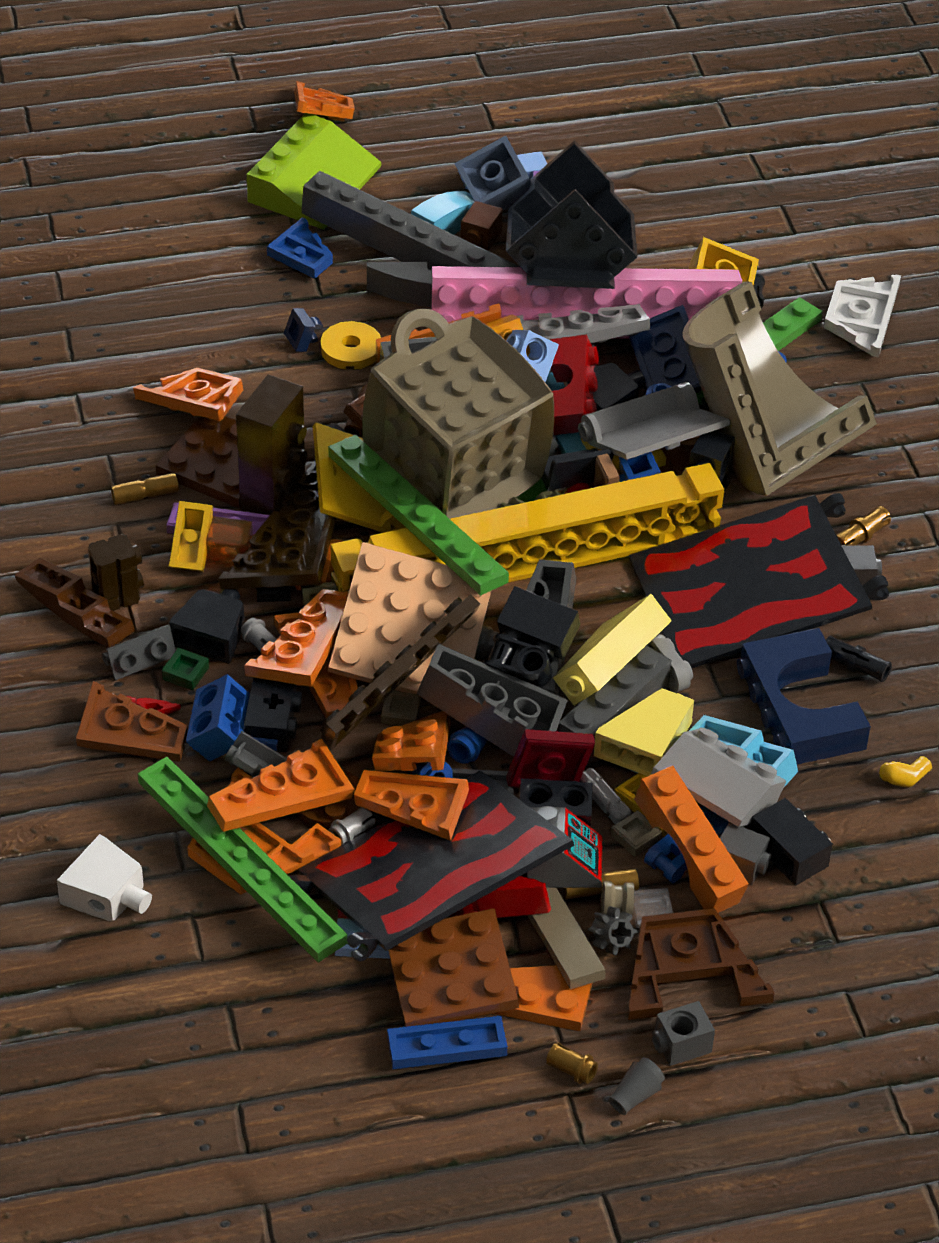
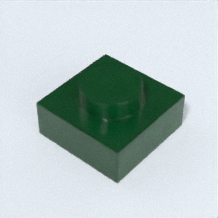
[162,648,209,691]

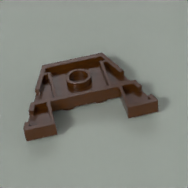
[628,908,775,1020]

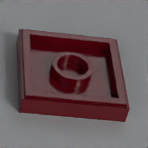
[506,729,595,787]

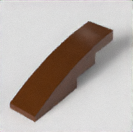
[14,558,135,647]

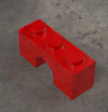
[550,334,599,435]

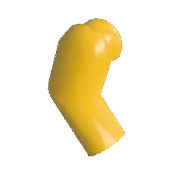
[879,756,932,788]

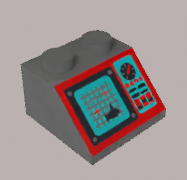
[527,806,603,888]

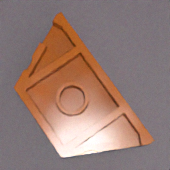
[294,81,355,122]
[133,368,243,421]
[372,711,451,771]

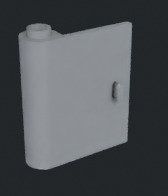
[578,382,730,460]

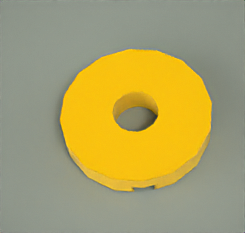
[320,321,381,369]

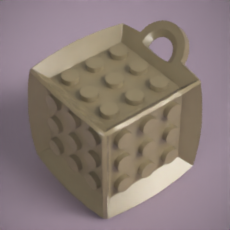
[362,309,554,519]

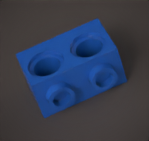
[186,674,250,762]

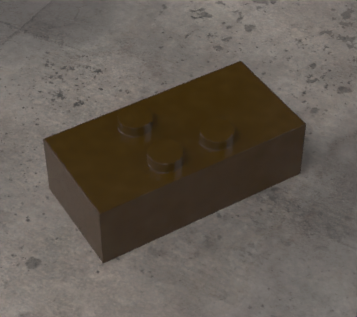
[236,374,307,515]

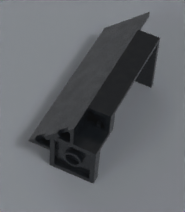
[506,140,638,289]

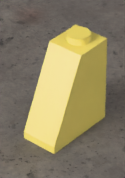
[594,688,694,776]

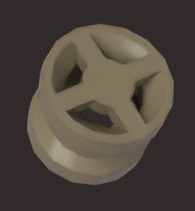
[600,881,634,915]

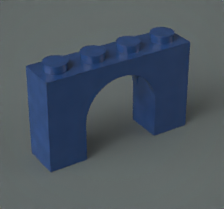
[737,628,871,765]

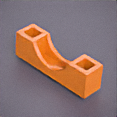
[634,765,749,913]

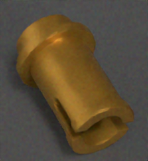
[546,1042,598,1084]

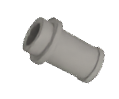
[241,618,277,652]
[328,807,375,845]

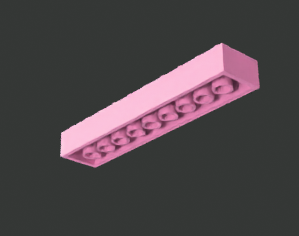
[431,266,742,339]

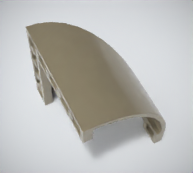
[682,282,877,496]

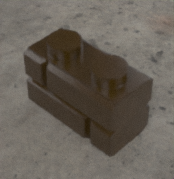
[88,534,144,611]

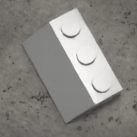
[651,728,786,827]

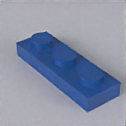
[387,1016,508,1069]

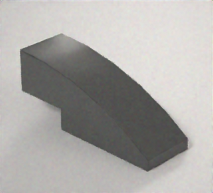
[367,262,432,307]

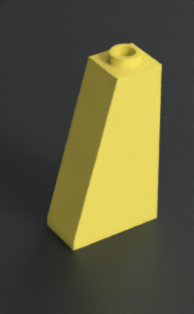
[553,594,671,705]

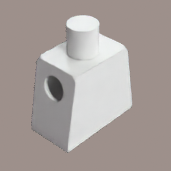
[57,834,152,921]

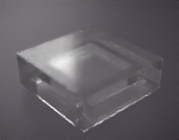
[633,888,673,928]

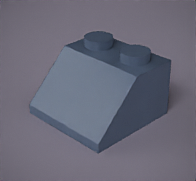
[454,136,531,210]

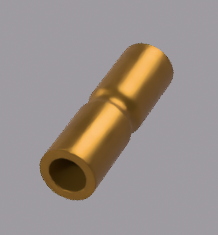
[111,473,179,505]
[563,869,639,899]

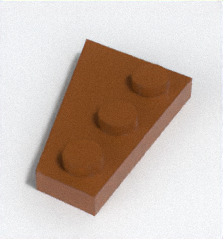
[76,681,188,762]

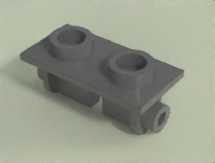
[102,625,176,680]
[225,731,287,777]

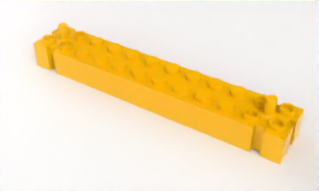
[331,463,724,593]

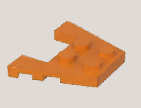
[187,767,341,895]

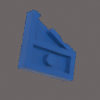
[267,217,333,279]

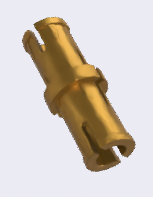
[836,506,891,546]

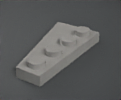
[517,304,650,349]

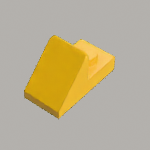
[169,501,213,572]

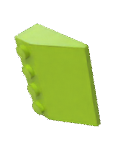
[247,113,381,230]

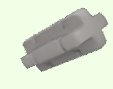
[579,768,631,825]

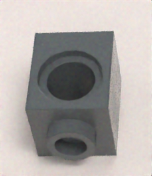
[652,1001,715,1066]

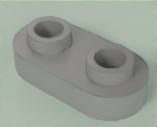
[647,634,693,693]

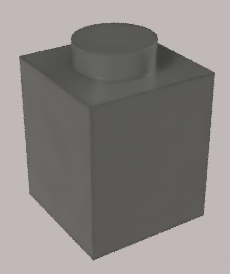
[720,822,772,886]

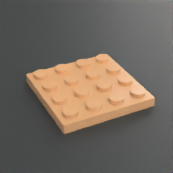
[327,542,491,694]

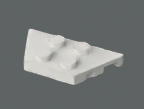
[824,275,901,358]

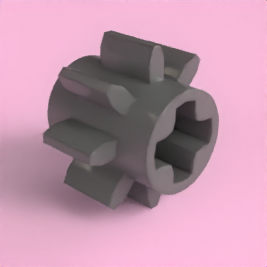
[588,906,637,955]

